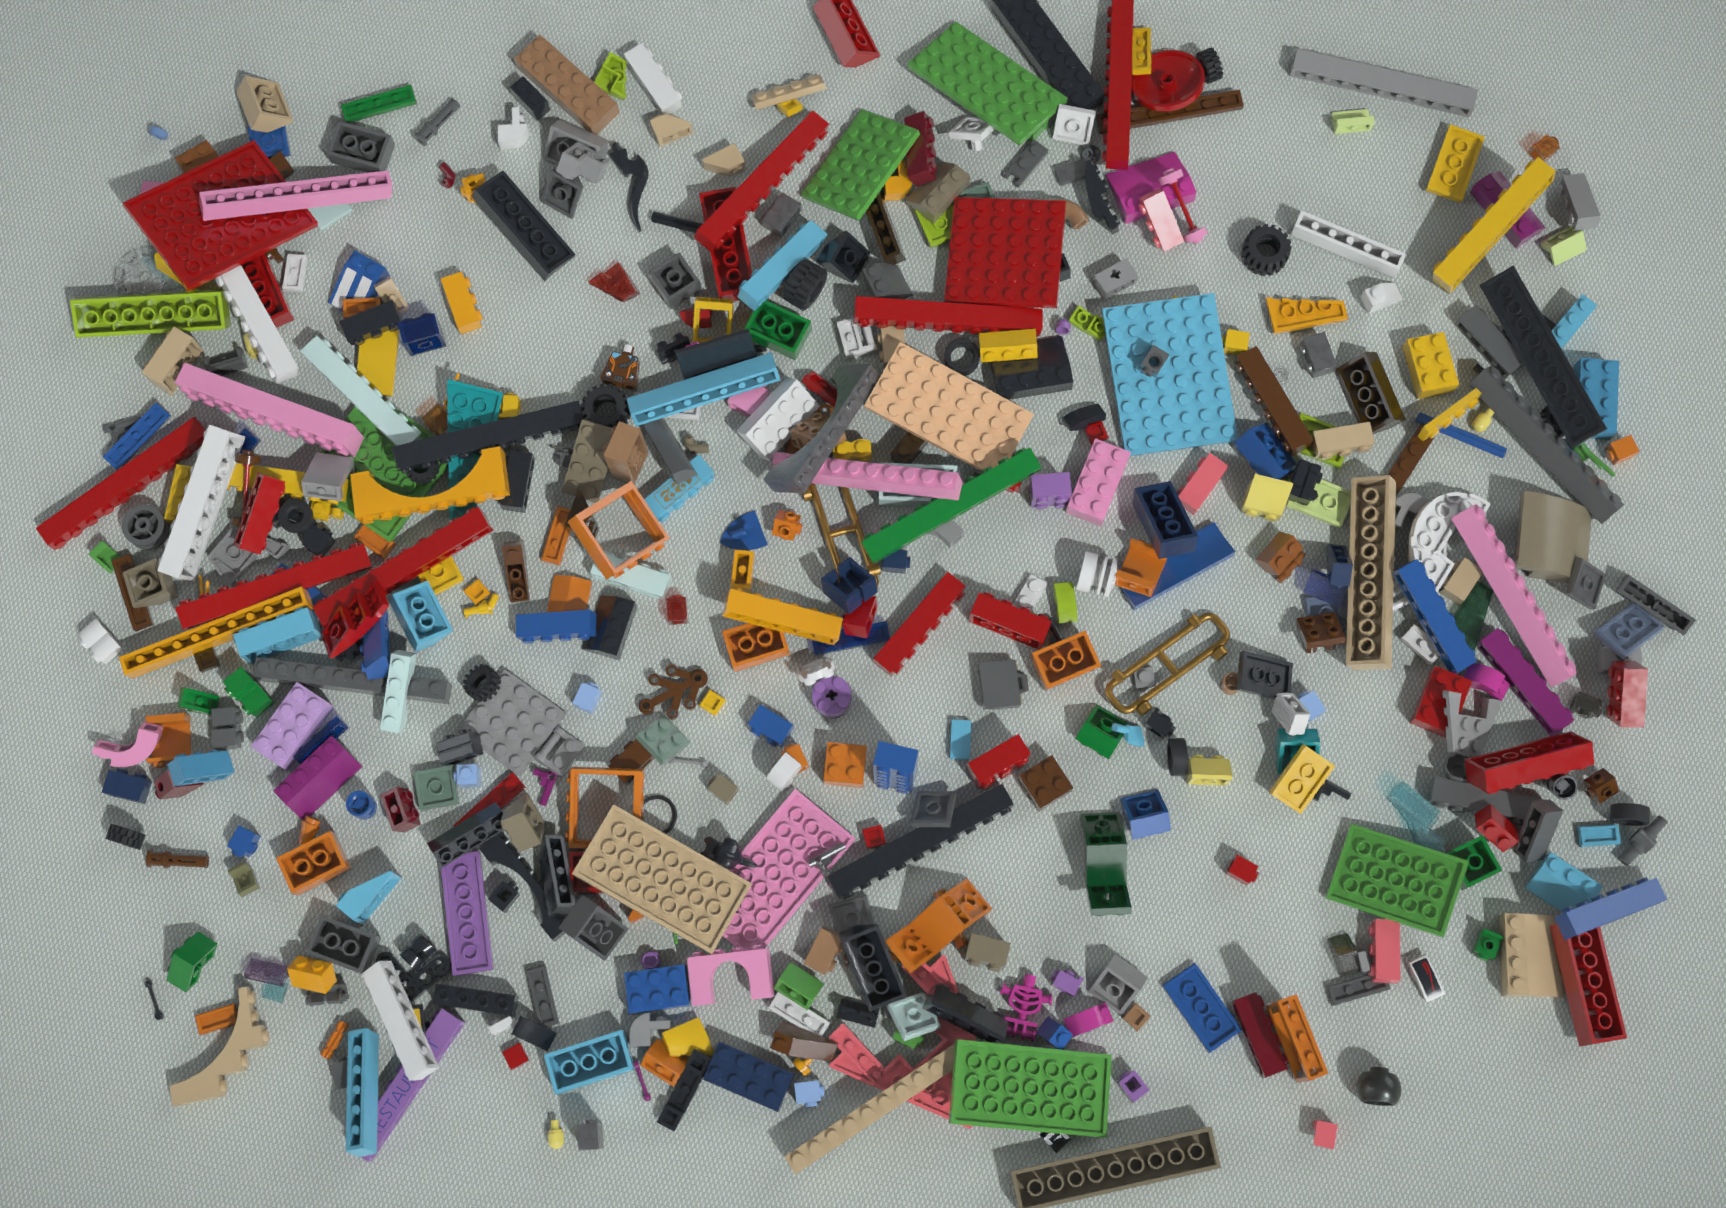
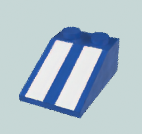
[328,250,390,311]

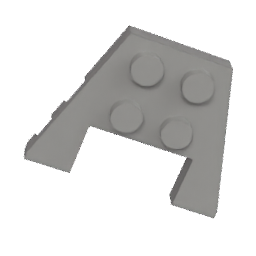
[208,527,290,589]
[1443,691,1501,756]

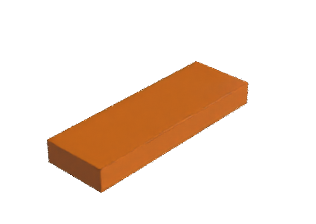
[541,506,571,566]

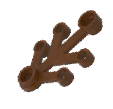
[639,664,708,720]

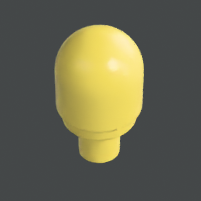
[1472,408,1495,432]
[547,1119,564,1149]

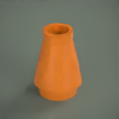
[298,816,321,845]

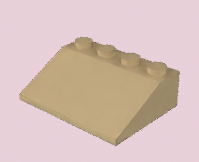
[1498,913,1564,998]

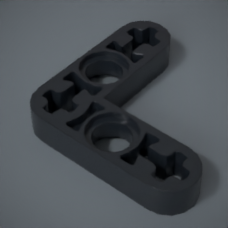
[376,952,452,1001]

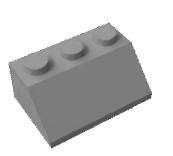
[543,119,609,165]

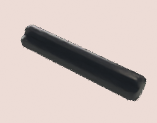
[651,211,702,233]

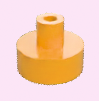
[792,1057,813,1077]

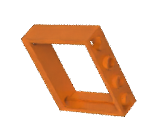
[567,481,670,580]
[566,766,645,848]
[1265,994,1329,1083]

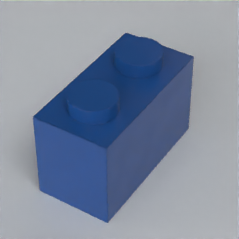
[748,705,794,748]

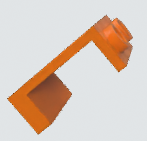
[1115,538,1167,597]
[145,713,191,768]

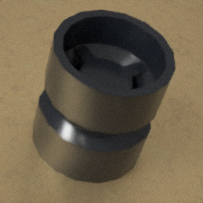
[1542,773,1578,800]
[399,933,438,972]

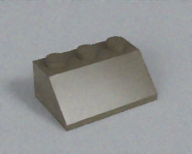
[905,161,970,224]

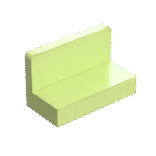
[1332,109,1375,134]
[1540,225,1586,266]

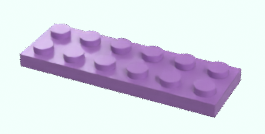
[441,851,494,976]

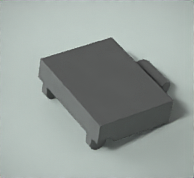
[977,660,1029,710]

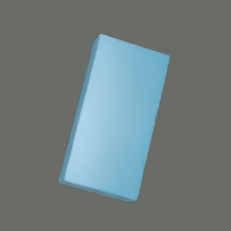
[950,720,971,760]
[1577,824,1621,847]

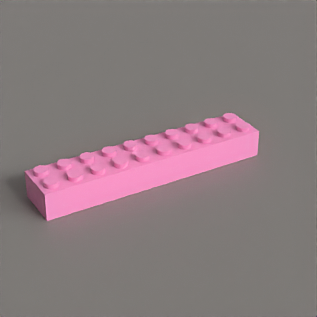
[175,363,364,458]

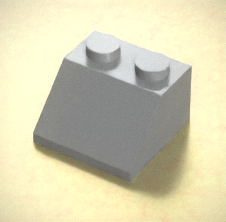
[1088,954,1148,1015]

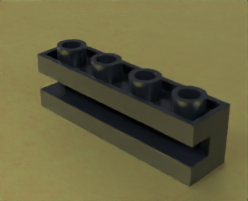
[427,802,504,868]

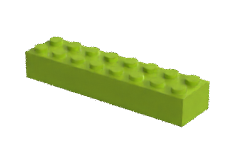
[70,289,231,338]

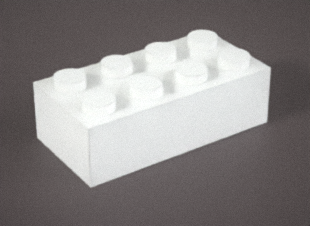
[737,377,820,460]

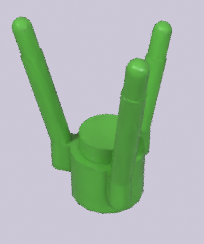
[1572,443,1615,477]

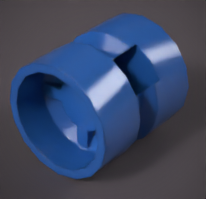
[346,791,377,820]

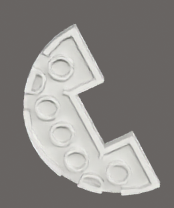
[1409,492,1491,593]

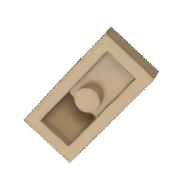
[374,276,410,314]

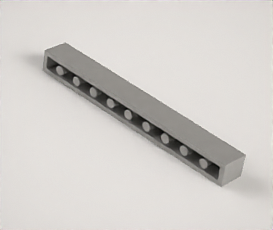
[1290,48,1478,117]

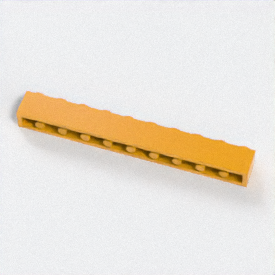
[119,587,313,679]

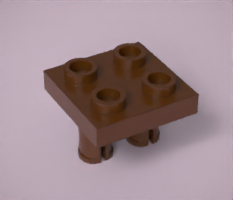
[1296,612,1345,653]

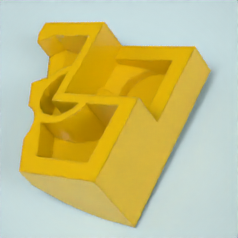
[662,1017,714,1057]

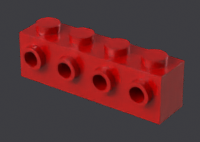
[233,472,285,555]

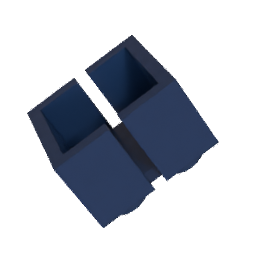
[821,557,878,614]

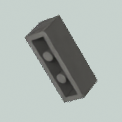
[1513,799,1563,862]

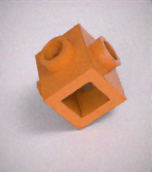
[771,509,803,541]

